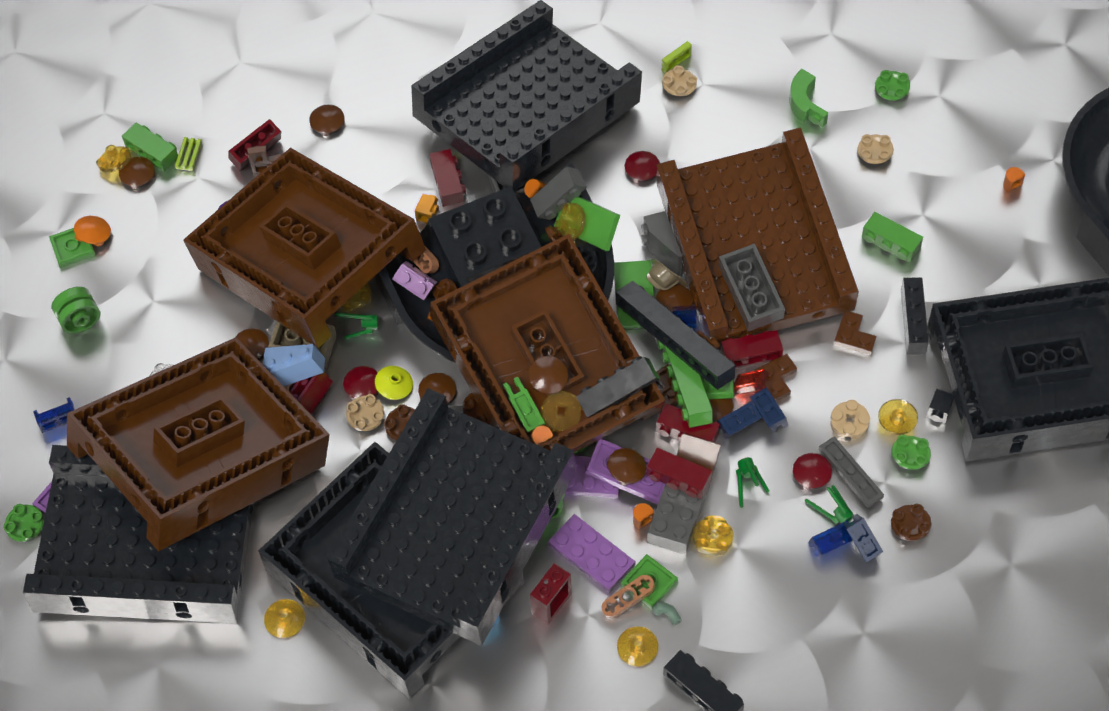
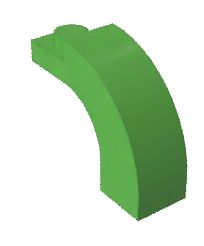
[789,68,828,128]

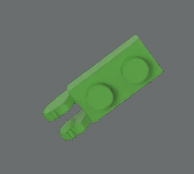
[502,377,545,434]

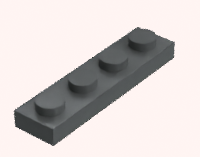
[818,436,884,508]

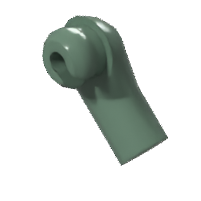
[652,601,682,625]

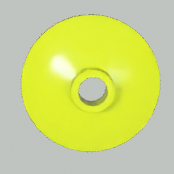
[375,366,413,400]

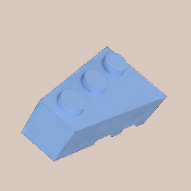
[263,344,325,386]

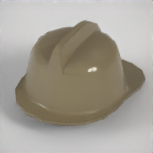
[646,259,688,291]

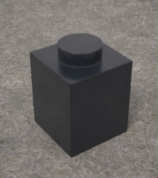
[926,388,954,423]

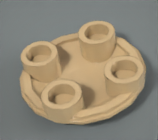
[662,65,697,96]
[857,134,894,164]
[346,394,385,431]

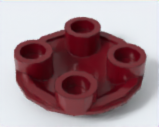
[624,151,660,183]
[343,366,378,400]
[793,453,832,490]

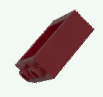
[530,563,572,625]

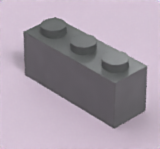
[530,166,587,220]

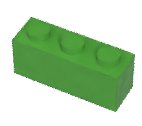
[122,122,178,172]
[862,211,923,262]

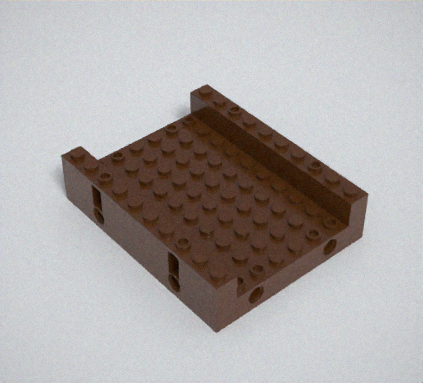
[657,127,859,346]
[183,147,426,348]
[430,234,665,452]
[67,337,330,551]

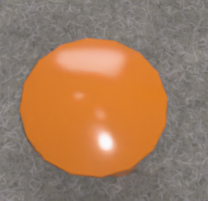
[74,215,111,246]

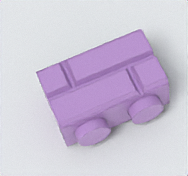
[392,261,437,300]

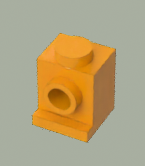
[414,194,439,224]

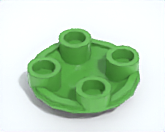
[875,70,910,100]
[891,435,931,470]
[3,504,44,542]

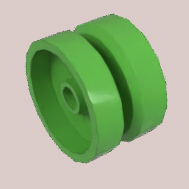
[51,286,101,334]

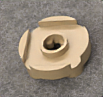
[830,400,870,439]

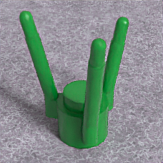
[335,312,377,340]
[736,457,769,508]
[805,485,854,526]

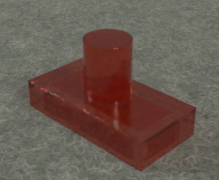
[734,369,769,394]

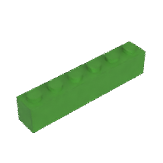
[657,340,712,428]

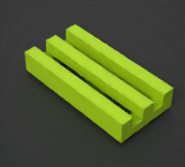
[661,41,692,73]
[175,137,202,171]

